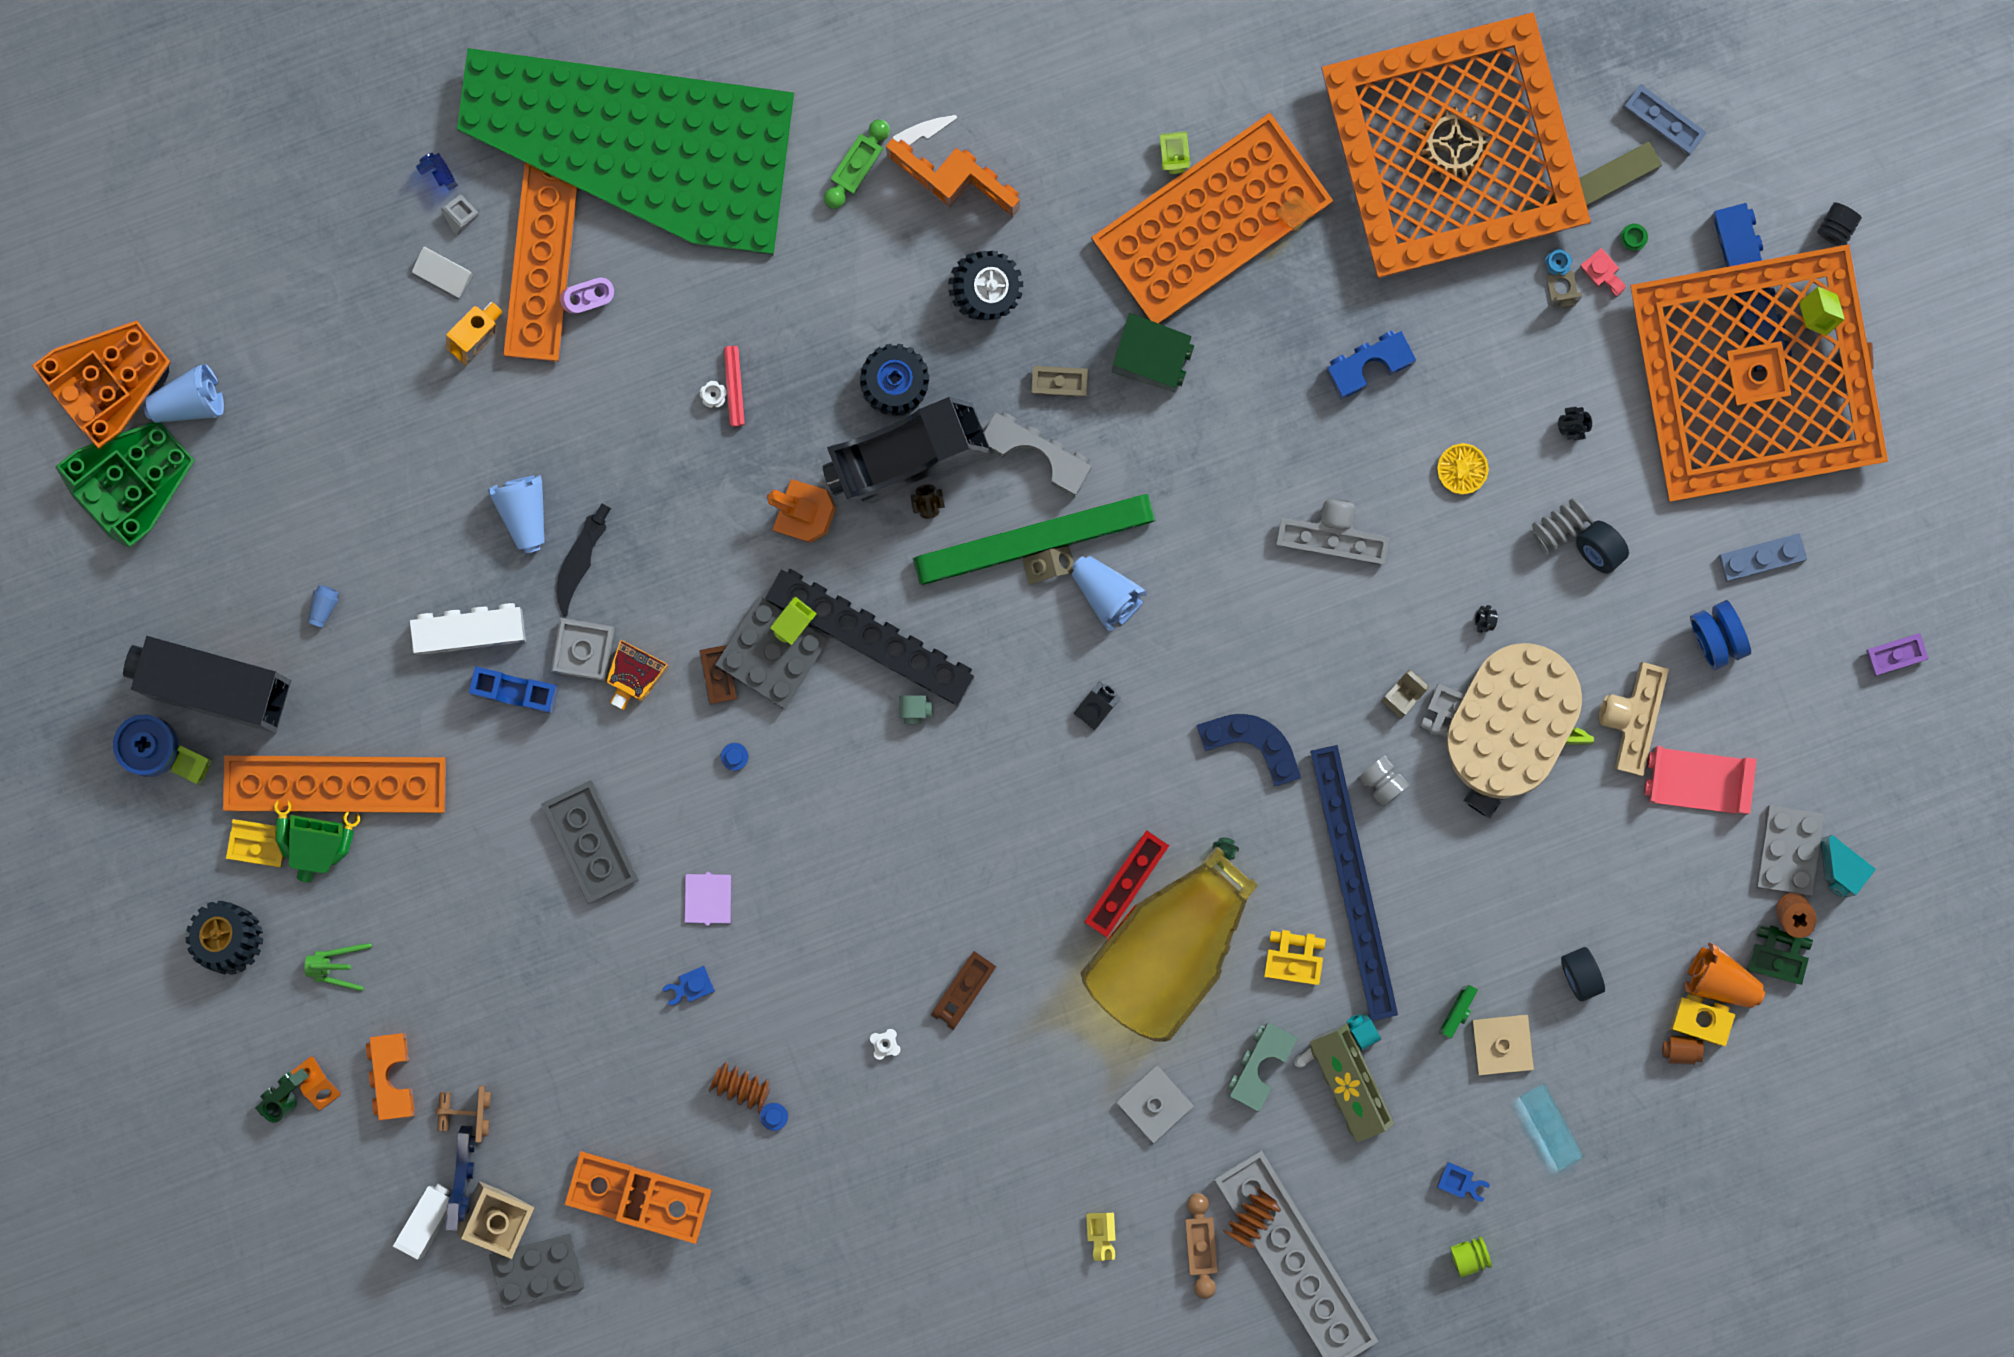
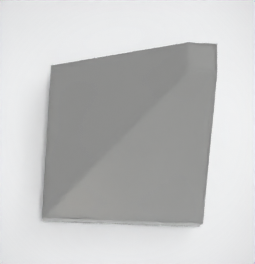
[441,194,479,236]

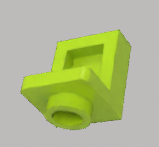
[1160,131,1191,174]

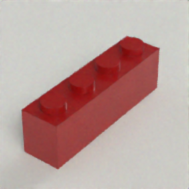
[1084,830,1170,939]

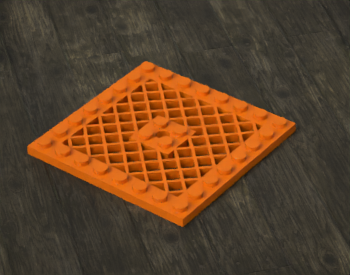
[1630,244,1888,502]

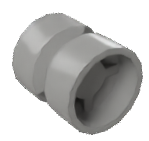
[1358,755,1409,807]

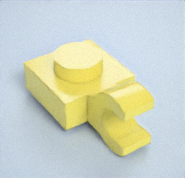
[1086,1212,1116,1261]

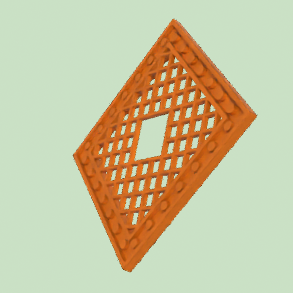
[1321,12,1591,279]

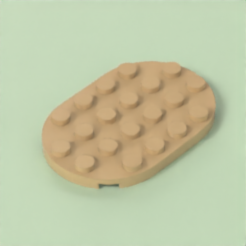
[1446,643,1582,799]

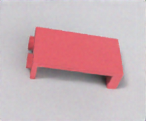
[1644,746,1757,815]

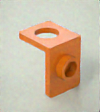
[291,1056,341,1110]

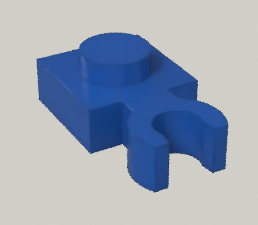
[663,966,715,1005]
[1437,1162,1490,1202]

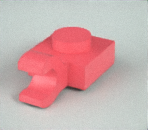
[1580,248,1626,297]

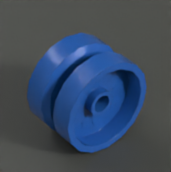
[1690,600,1751,671]
[113,714,179,777]

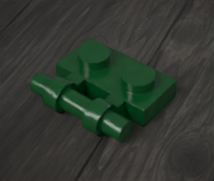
[1747,925,1813,985]

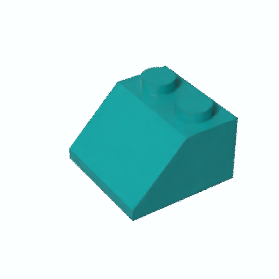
[1820,835,1876,898]

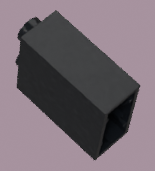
[123,636,292,733]

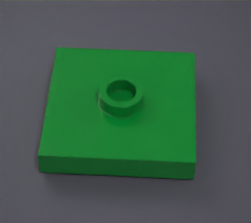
[1438,985,1478,1039]

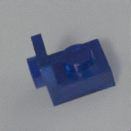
[415,153,458,190]

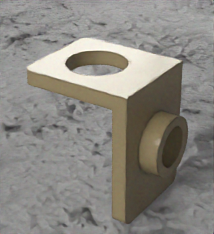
[1547,271,1583,309]
[1023,546,1074,584]

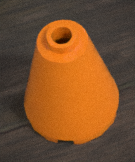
[1684,942,1765,1008]

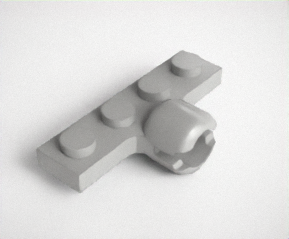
[1276,498,1390,565]

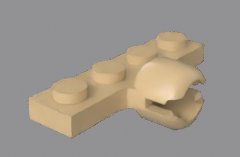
[1599,662,1669,776]

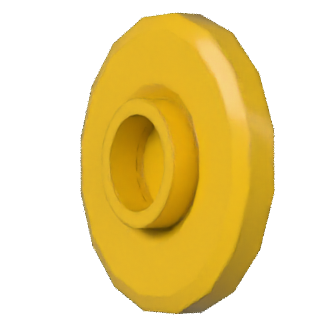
[1437,443,1489,495]

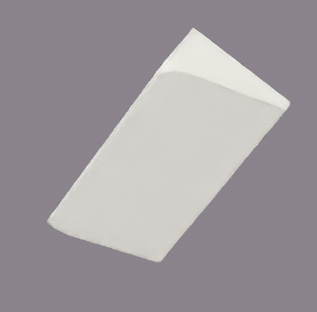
[412,246,473,299]

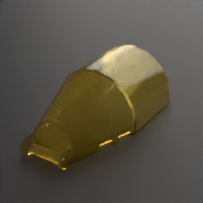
[1080,847,1258,1042]

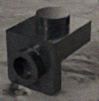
[1074,682,1121,730]

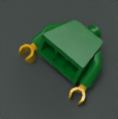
[275,801,360,882]

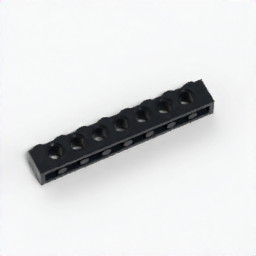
[765,568,974,707]

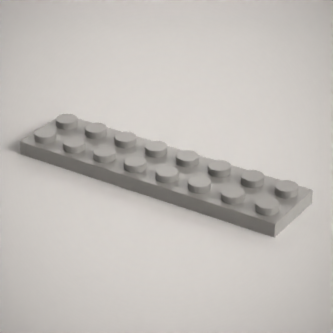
[1214,1150,1379,1357]

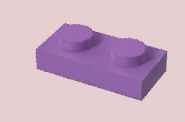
[1866,633,1929,676]

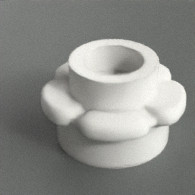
[700,381,727,408]

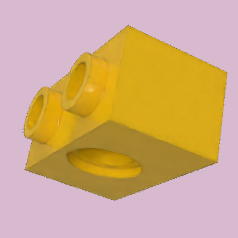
[1669,994,1736,1046]

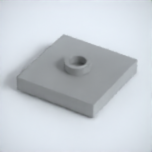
[551,618,615,682]
[1116,1065,1194,1143]

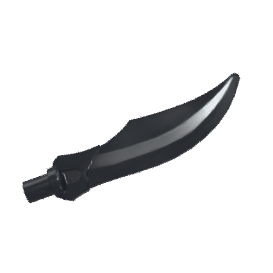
[557,503,611,617]

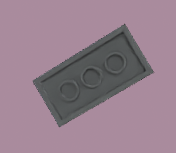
[541,780,639,904]

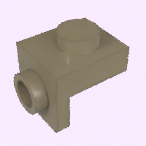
[1381,670,1429,719]

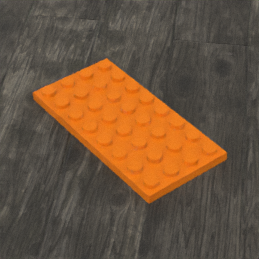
[1091,113,1333,324]

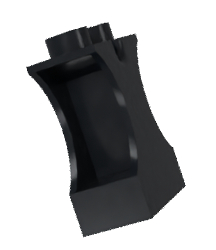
[822,397,992,503]

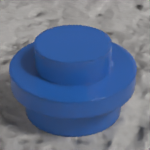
[721,743,749,771]
[760,1103,788,1131]

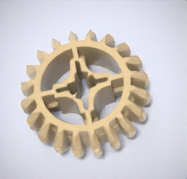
[1417,107,1490,181]

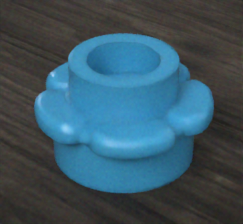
[1545,249,1572,275]

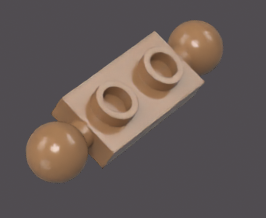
[1185,1193,1218,1299]

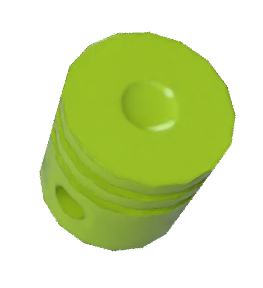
[1449,1236,1492,1278]

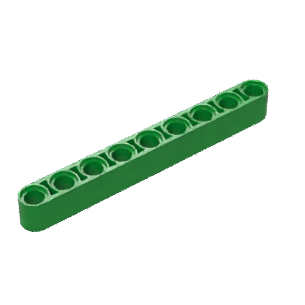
[913,494,1156,585]

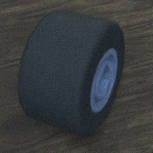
[1576,520,1629,574]
[1561,947,1605,1001]

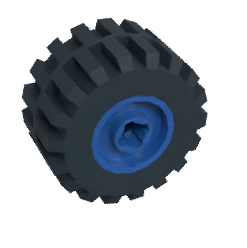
[860,343,929,416]

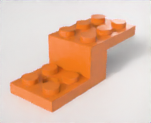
[886,138,1020,217]
[565,1151,712,1244]

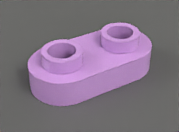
[560,277,614,314]

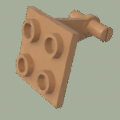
[436,1086,491,1142]

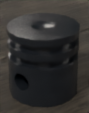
[1817,202,1862,246]
[1463,789,1503,819]

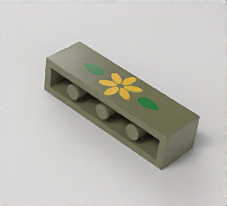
[1310,1023,1394,1143]

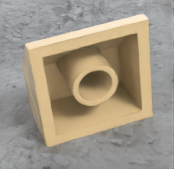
[457,1181,534,1259]

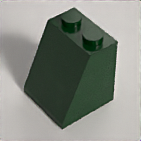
[1112,313,1195,392]

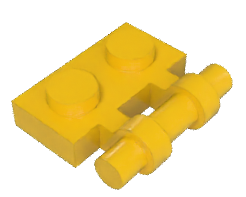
[1264,929,1326,985]

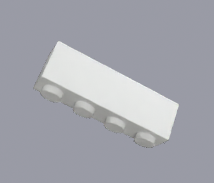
[410,603,526,655]

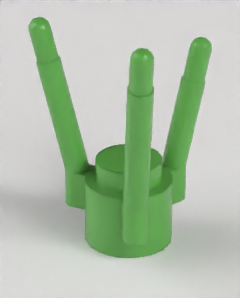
[305,943,372,991]

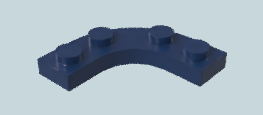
[1196,714,1301,787]
[446,1125,476,1231]

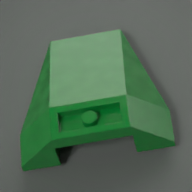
[56,422,195,548]

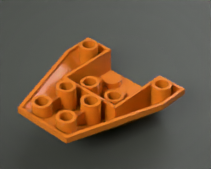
[32,320,171,449]

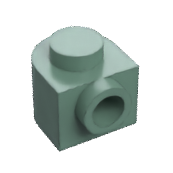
[899,696,933,724]

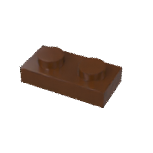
[699,645,737,705]

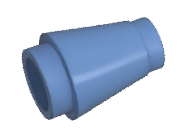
[307,585,339,627]

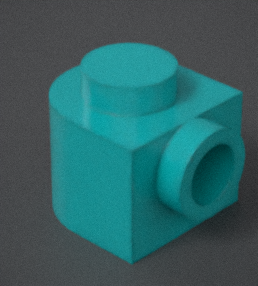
[1346,1013,1381,1051]

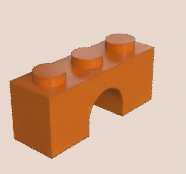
[366,1033,415,1120]

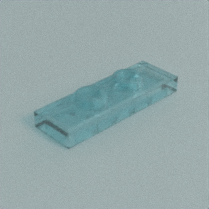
[1519,1083,1584,1170]

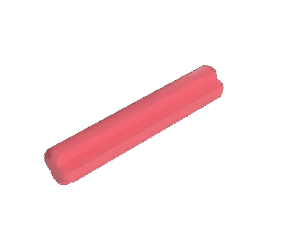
[724,346,745,427]

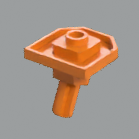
[767,479,836,543]

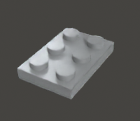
[1756,805,1825,896]

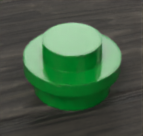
[1620,224,1648,251]

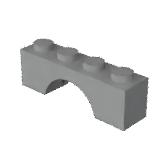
[984,412,1092,497]

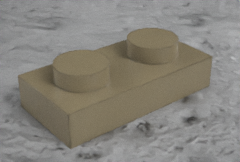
[1032,366,1088,397]

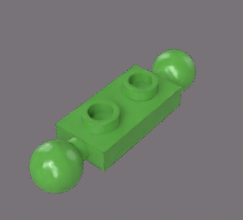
[824,119,890,209]

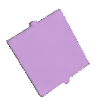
[685,872,731,926]

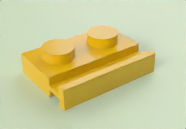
[226,819,284,868]

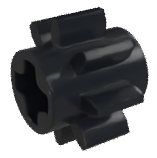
[1558,406,1592,441]

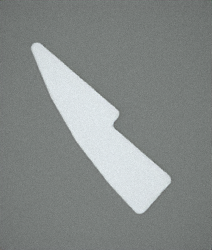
[893,115,957,145]

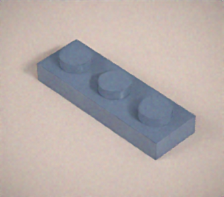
[1623,84,1707,156]
[1719,533,1807,582]

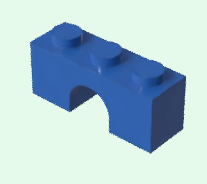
[1326,330,1416,400]
[469,666,559,714]

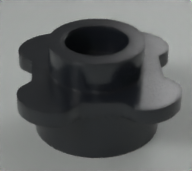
[1475,605,1498,633]

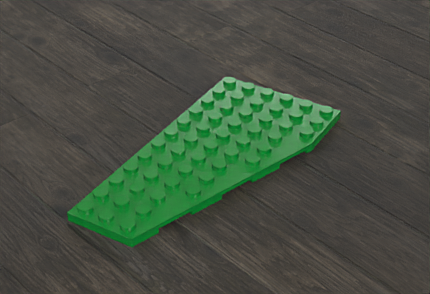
[457,48,794,255]

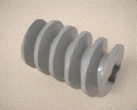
[1532,498,1594,555]

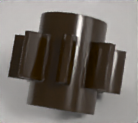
[910,484,945,519]

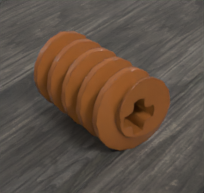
[1776,893,1816,938]
[709,1062,770,1114]
[1223,1186,1281,1249]

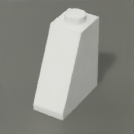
[393,1184,452,1260]

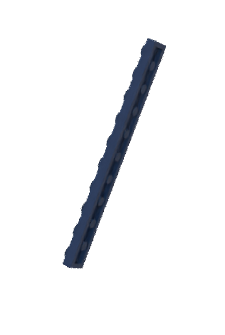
[1310,745,1398,1021]

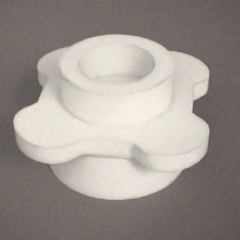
[870,1029,901,1060]

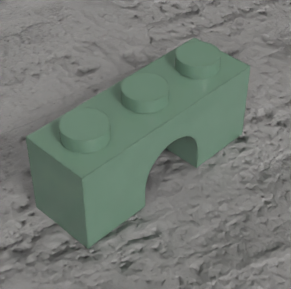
[1227,1022,1298,1112]

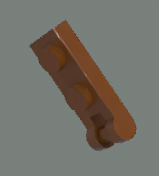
[931,951,997,1030]

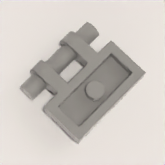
[1420,683,1465,738]

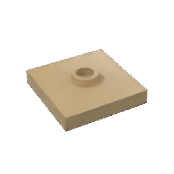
[1472,1015,1534,1075]

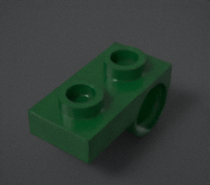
[255,1068,309,1123]

